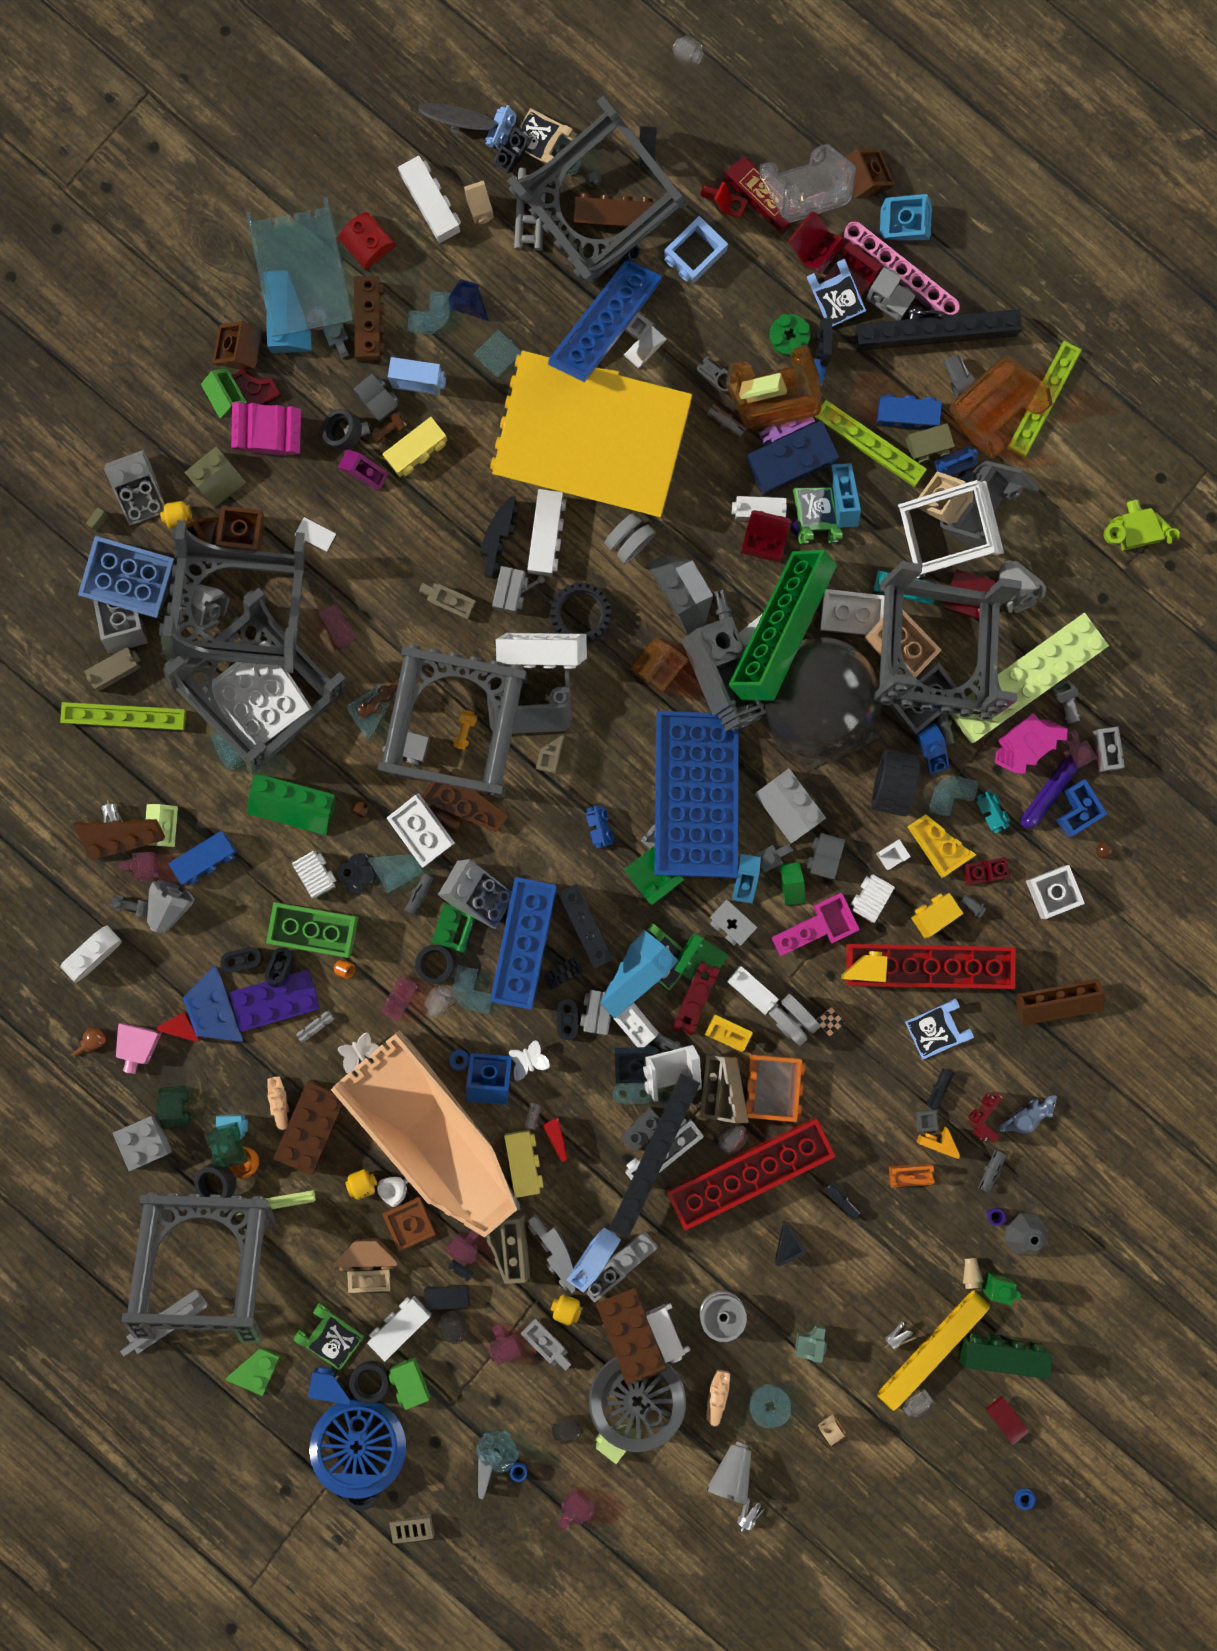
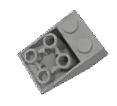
[104,450,165,526]
[438,859,512,929]

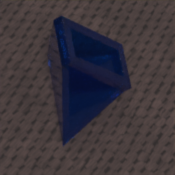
[448,279,489,321]

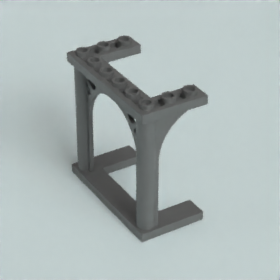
[507,96,688,285]
[159,520,305,673]
[874,561,1022,720]
[163,588,345,775]
[377,644,529,798]
[121,1192,276,1343]

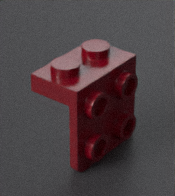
[789,211,846,274]
[824,242,882,297]
[741,510,792,563]
[967,1091,1003,1143]

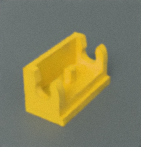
[705,1014,753,1052]

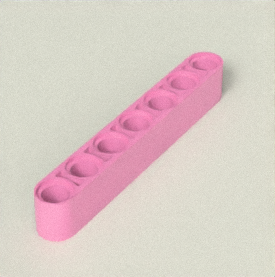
[843,222,959,316]

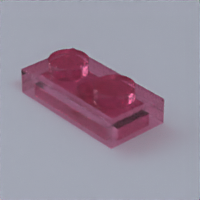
[318,603,357,649]
[380,976,419,1022]

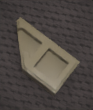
[536,736,564,774]

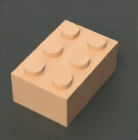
[864,610,941,677]

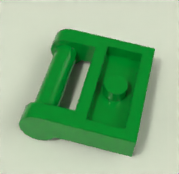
[431,903,477,954]

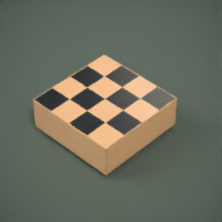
[816,1007,845,1036]

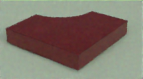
[232,369,281,405]

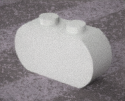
[60,925,122,983]

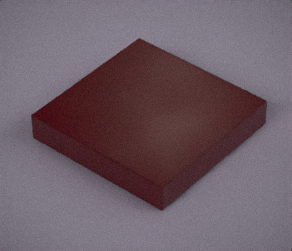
[943,569,995,620]

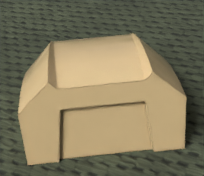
[918,471,973,524]

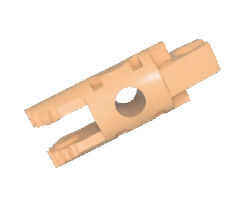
[267,1076,290,1130]
[706,1370,730,1426]

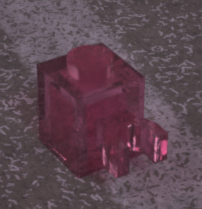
[1062,729,1097,769]
[119,852,159,882]
[445,1230,479,1267]
[488,1322,522,1365]
[558,1487,594,1530]

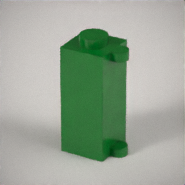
[982,1271,1021,1305]

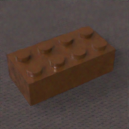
[273,1080,344,1175]
[596,1288,667,1386]

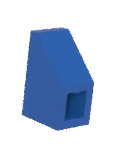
[917,723,950,775]

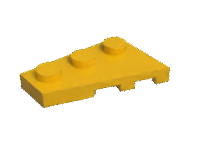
[907,814,976,878]

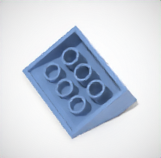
[78,536,177,618]

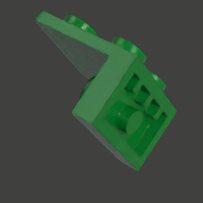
[624,845,684,905]
[673,933,728,980]

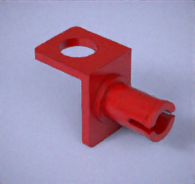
[701,182,749,218]

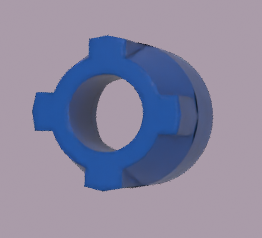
[510,1461,527,1482]

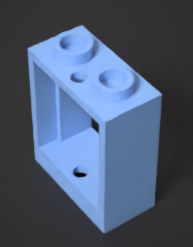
[664,216,728,284]
[388,357,446,395]
[566,1228,621,1292]

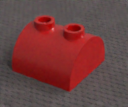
[339,212,396,271]

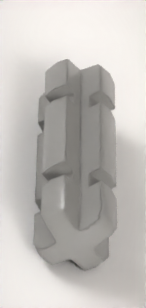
[296,1011,334,1042]

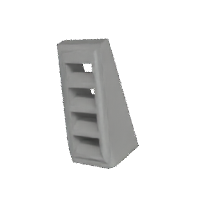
[478,1449,496,1499]

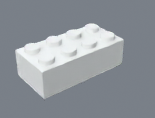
[496,633,587,669]

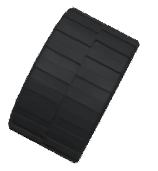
[871,749,921,817]

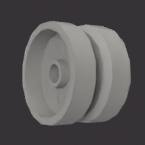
[604,511,656,564]
[768,994,821,1046]
[700,1290,747,1342]

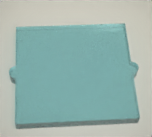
[473,330,521,378]

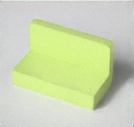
[739,373,787,403]
[146,804,178,847]

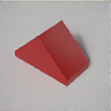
[157,1012,202,1042]

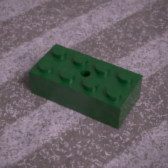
[958,1332,1053,1379]

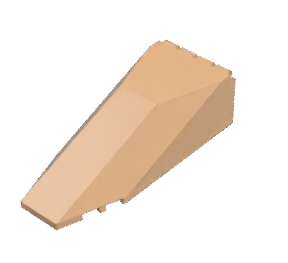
[331,1030,517,1237]

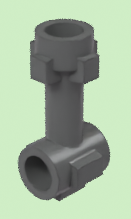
[111,895,148,918]

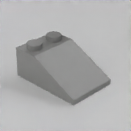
[93,600,148,654]

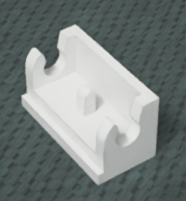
[614,1002,659,1047]

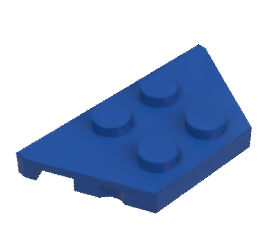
[183,965,243,1042]

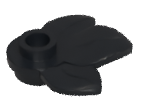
[906,306,944,319]
[336,853,377,894]

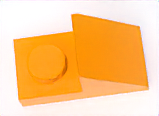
[917,1127,960,1159]

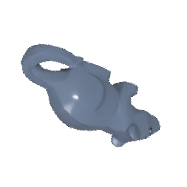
[996,1095,1057,1134]

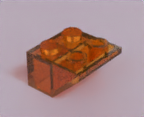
[630,637,688,694]

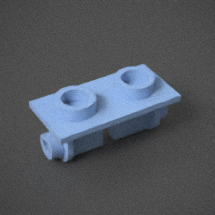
[485,105,517,150]

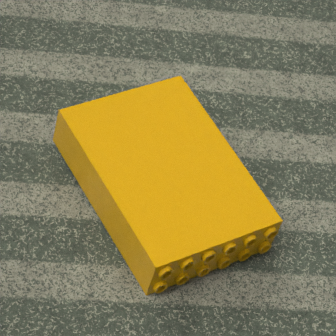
[490,351,692,517]

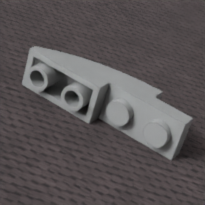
[528,1214,576,1293]
[585,1231,658,1303]

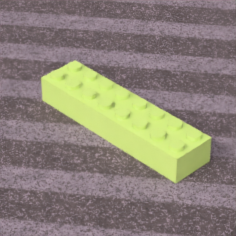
[950,613,1109,744]

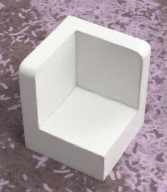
[876,839,911,870]

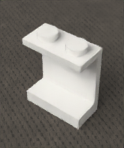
[643,1045,702,1102]

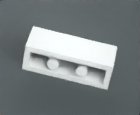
[367,1295,432,1362]

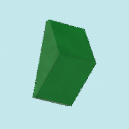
[779,862,806,906]

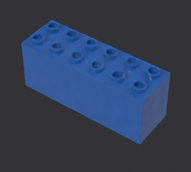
[490,877,558,1009]

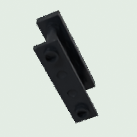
[558,884,613,969]

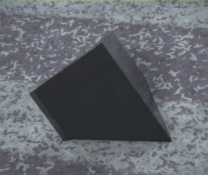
[774,1221,806,1266]

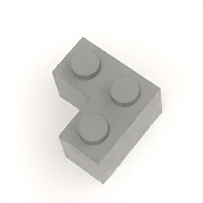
[866,267,916,320]

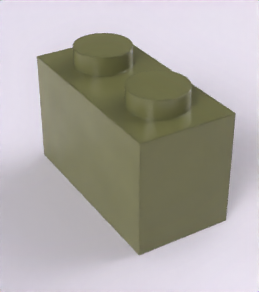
[906,423,955,464]

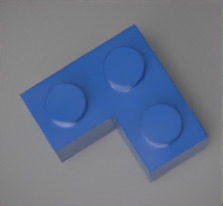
[1056,779,1107,837]

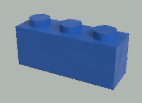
[876,394,942,429]
[169,831,238,886]

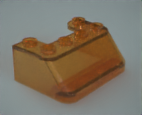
[726,345,822,430]
[950,356,1053,459]

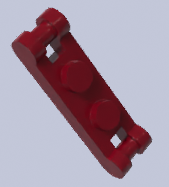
[673,960,720,1035]

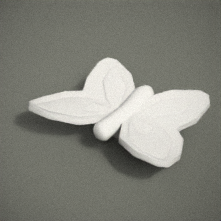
[338,1032,379,1073]
[509,1040,550,1081]

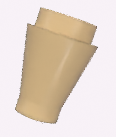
[963,1258,984,1289]

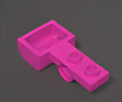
[771,893,860,956]

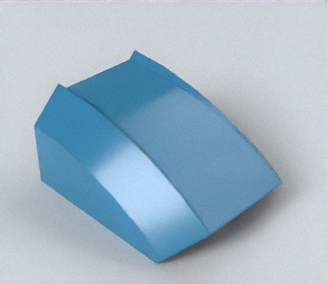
[880,194,932,240]

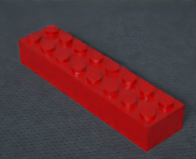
[845,944,1016,989]
[666,1117,835,1231]

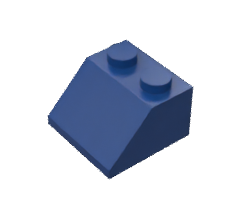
[466,1053,512,1105]

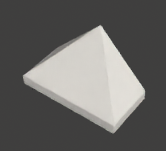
[624,326,666,369]

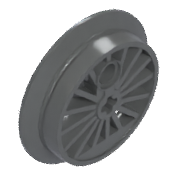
[589,1357,686,1452]

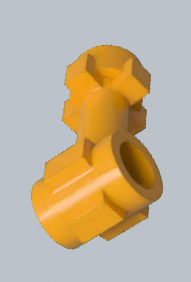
[453,710,478,750]

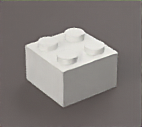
[1026,865,1085,919]

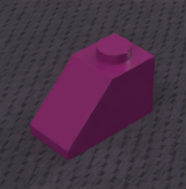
[338,449,389,491]

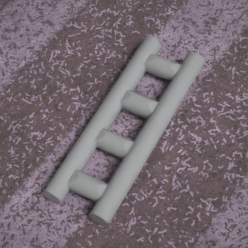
[514,168,545,251]

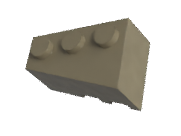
[700,1055,748,1123]
[486,1215,530,1284]

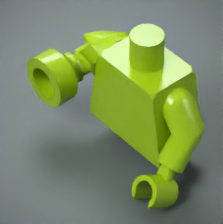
[1103,500,1180,551]

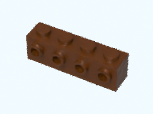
[574,193,656,229]
[354,276,385,362]
[1017,979,1105,1026]

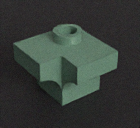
[794,1324,827,1363]

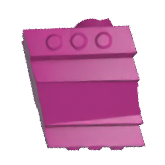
[231,402,301,456]
[995,713,1068,774]

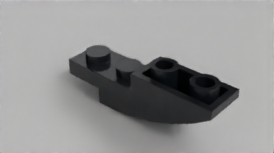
[480,496,519,579]

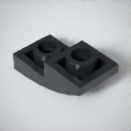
[492,126,533,174]
[424,1284,470,1309]

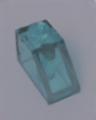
[210,732,245,771]

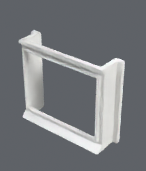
[898,480,1004,579]

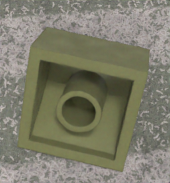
[184,447,246,508]

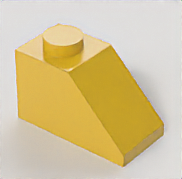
[841,951,887,982]

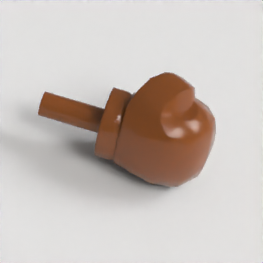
[73,1027,106,1056]

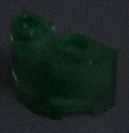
[157,1086,190,1129]
[207,1122,248,1168]

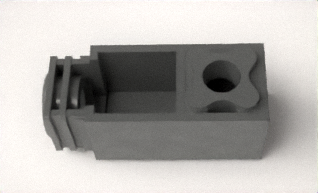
[681,616,767,732]

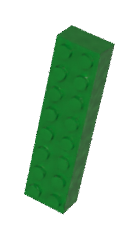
[729,550,837,700]

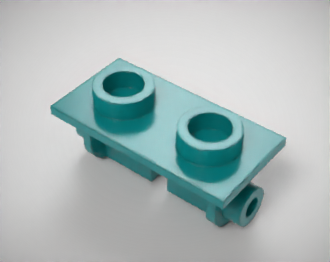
[976,789,1010,833]

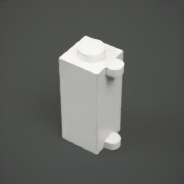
[732,496,786,521]
[727,966,779,1015]
[646,1303,690,1363]

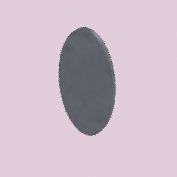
[419,103,496,134]

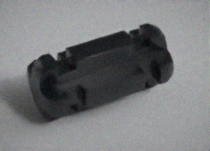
[448,1258,474,1281]

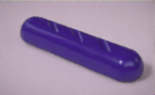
[1020,758,1078,829]

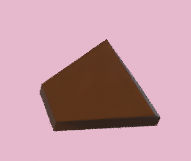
[176,517,220,545]

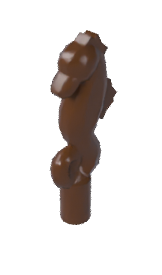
[358,680,399,718]

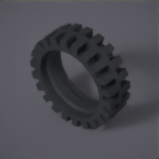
[550,582,611,644]

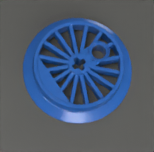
[310,1398,406,1499]

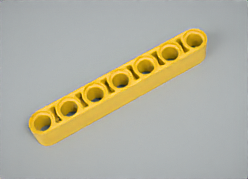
[877,1290,991,1411]

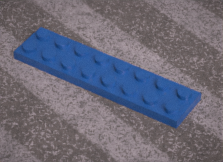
[548,259,662,382]

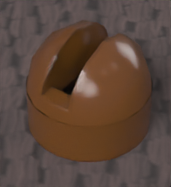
[351,801,369,818]
[1096,841,1115,859]

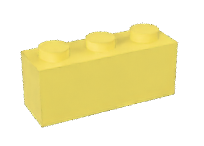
[383,417,448,478]
[504,1129,544,1198]

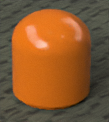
[334,960,355,979]

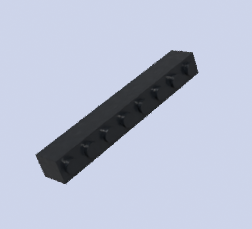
[854,309,1022,351]
[609,1073,700,1238]

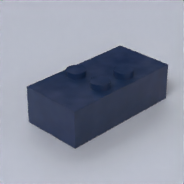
[746,420,839,496]

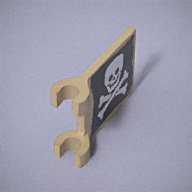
[520,108,577,164]

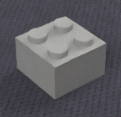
[113,1114,172,1171]

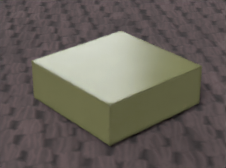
[86,508,109,532]

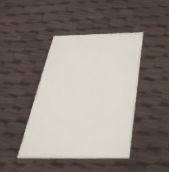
[295,517,336,552]

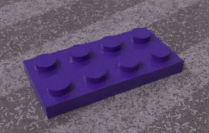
[229,969,321,1032]

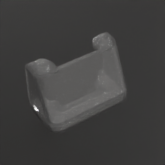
[759,144,856,222]

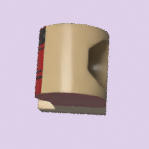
[818,1414,846,1447]

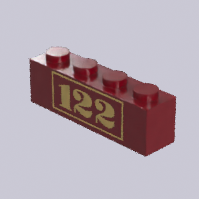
[724,155,801,235]

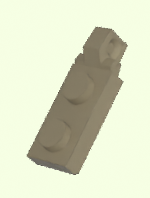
[419,583,476,620]

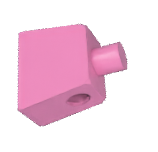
[116,1023,162,1074]

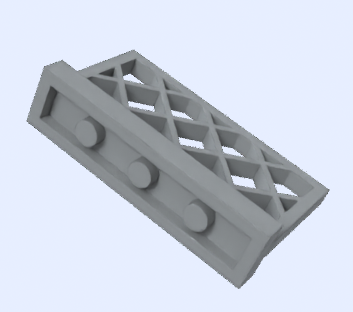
[120,1288,209,1357]

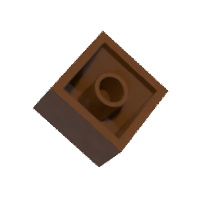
[839,149,895,199]
[212,321,263,370]

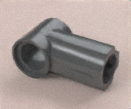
[943,354,977,399]

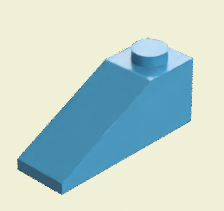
[831,463,861,528]

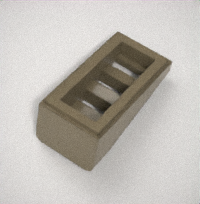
[389,1514,435,1544]

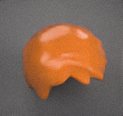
[228,1146,259,1179]

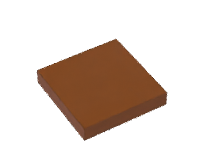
[382,1196,437,1252]

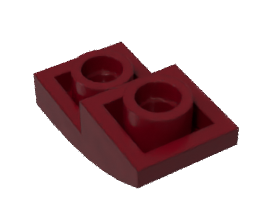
[962,857,1010,885]
[986,1396,1029,1445]

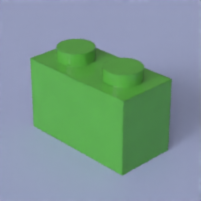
[201,368,247,419]
[389,1357,430,1410]

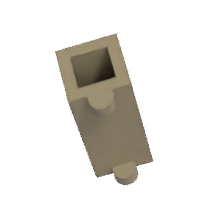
[84,647,142,691]

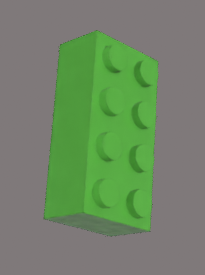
[266,902,358,958]

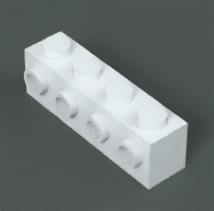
[625,1119,704,1179]

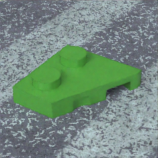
[226,1347,280,1396]

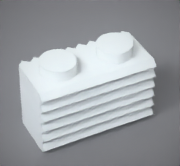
[292,851,337,899]
[850,875,895,923]

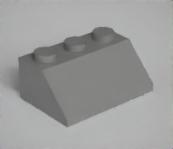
[754,769,826,843]

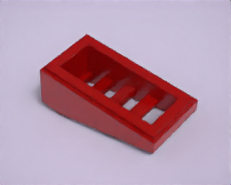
[543,1116,567,1162]

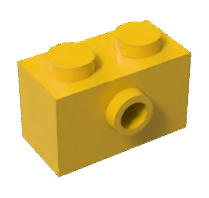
[911,893,963,938]

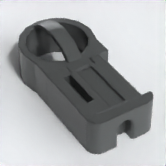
[697,356,736,394]

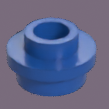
[449,1050,470,1071]
[1014,1488,1036,1510]

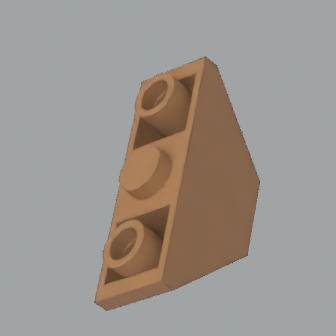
[334,1238,399,1271]

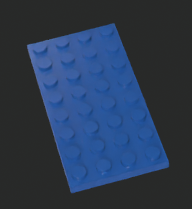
[654,711,739,878]

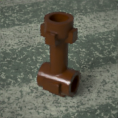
[371,411,409,444]

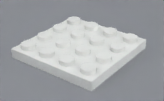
[203,641,312,746]

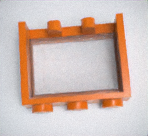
[746,1054,805,1122]

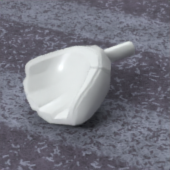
[377,1177,409,1207]

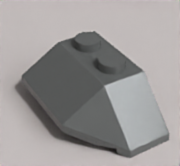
[647,555,713,635]

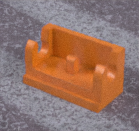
[889,1163,935,1187]

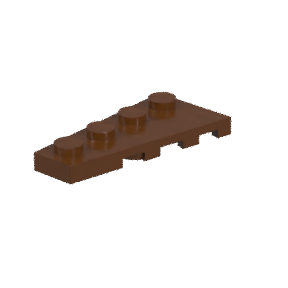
[421,767,509,832]
[73,819,165,860]

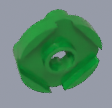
[769,314,810,357]

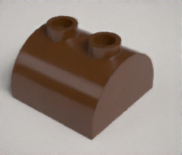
[216,506,264,551]

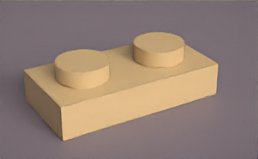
[347,1269,391,1293]

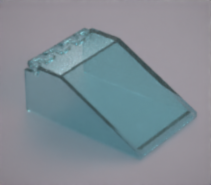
[246,197,353,337]

